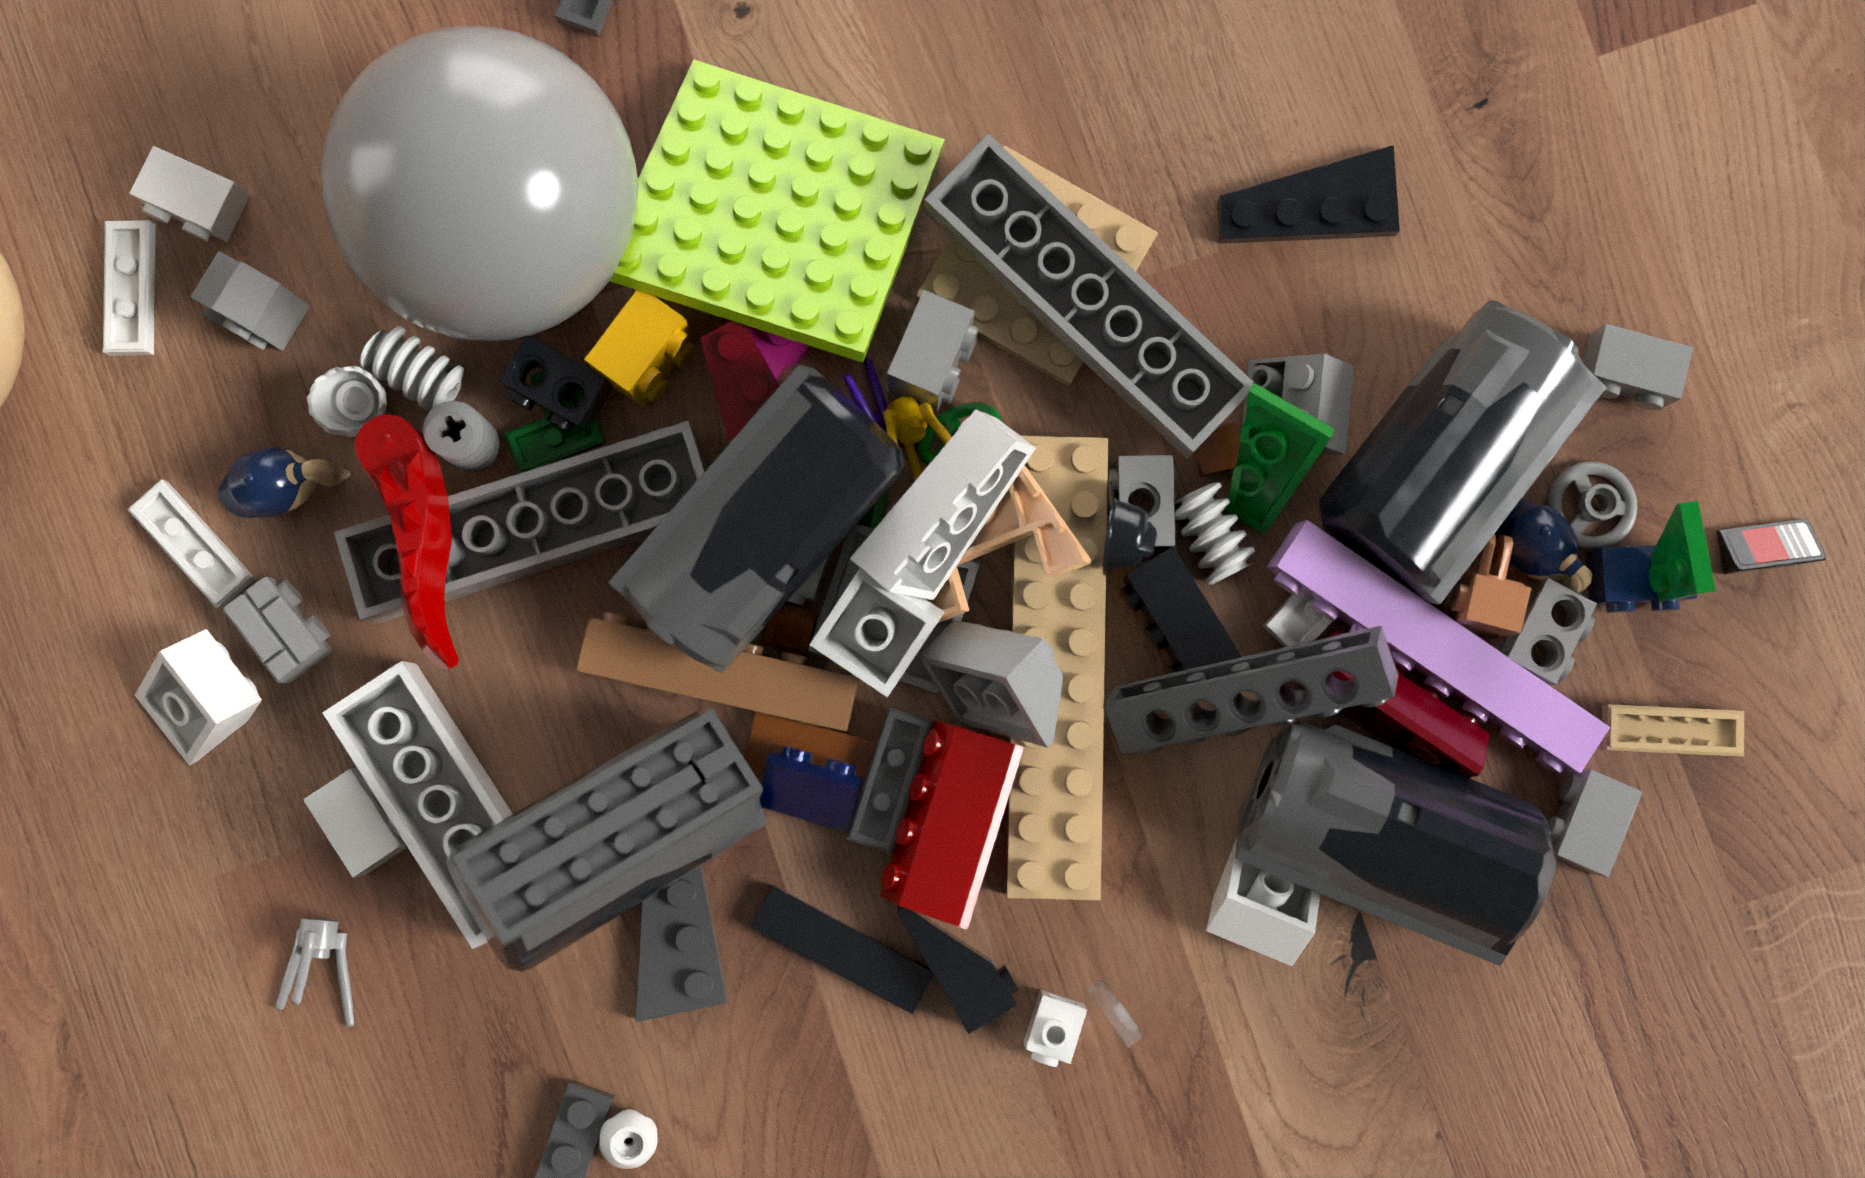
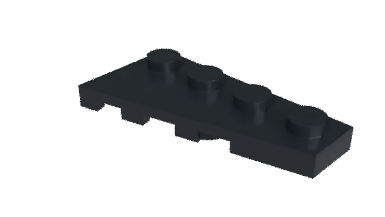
[1217,145,1400,244]

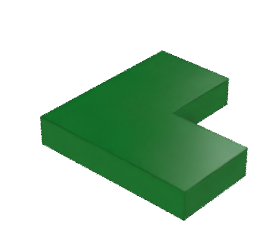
[504,370,606,473]

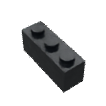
[1121,546,1241,673]

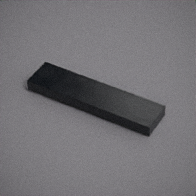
[750,885,933,1014]

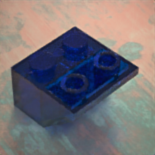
[759,745,864,832]

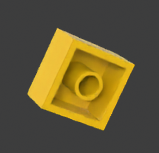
[584,290,696,409]

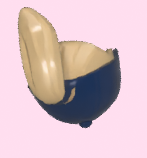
[218,447,350,518]
[1494,498,1592,596]

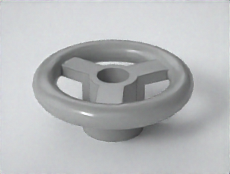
[1547,461,1637,550]

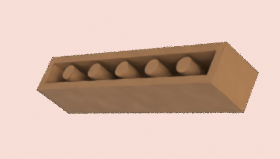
[576,612,860,732]

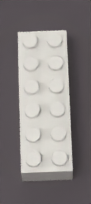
[322,661,513,949]

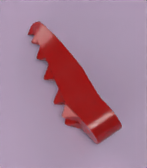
[355,414,459,670]

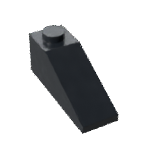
[897,907,1019,1034]

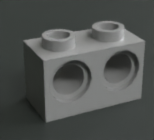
[1498,578,1597,685]

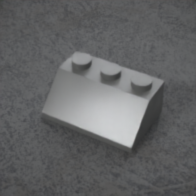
[918,620,1063,748]

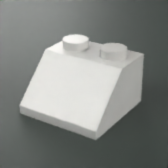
[134,629,262,766]
[1206,838,1320,966]

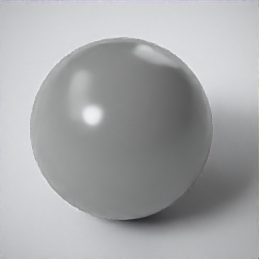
[321,25,638,341]

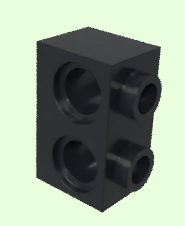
[499,336,614,434]

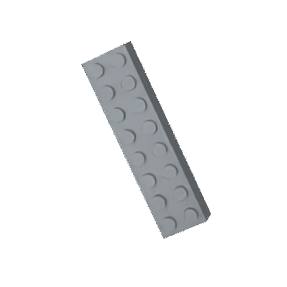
[924,134,1253,459]
[334,421,707,624]

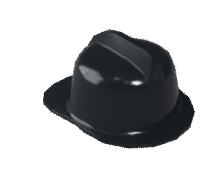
[1102,482,1157,575]

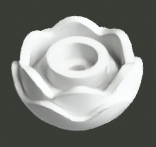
[599,1109,657,1169]

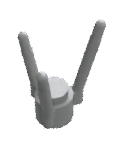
[275,918,355,1028]

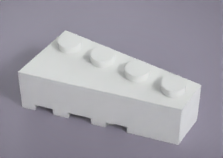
[850,410,1036,600]

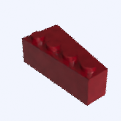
[700,321,780,444]

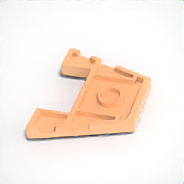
[929,465,1091,623]

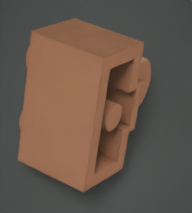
[1438,534,1531,639]

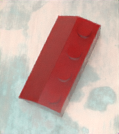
[880,721,1024,929]

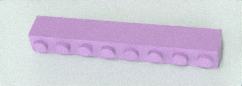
[1266,520,1610,774]

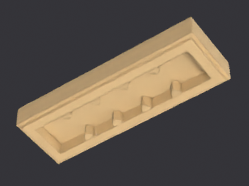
[1602,704,1744,757]

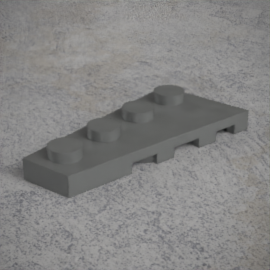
[636,866,728,1022]

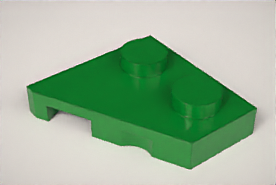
[1649,500,1716,602]

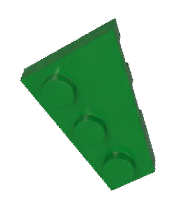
[1226,382,1335,535]

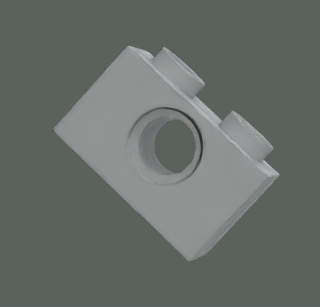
[1108,455,1175,551]

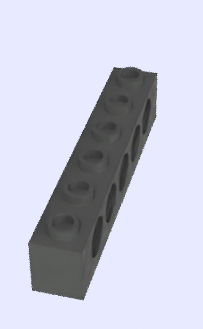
[1104,626,1398,755]

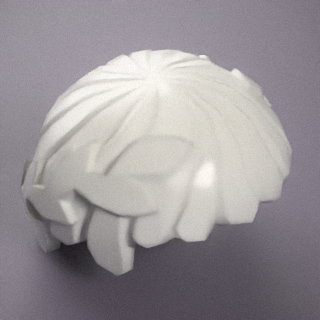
[307,366,387,437]

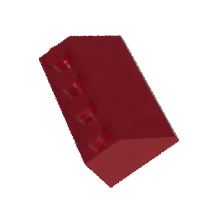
[1295,631,1490,778]

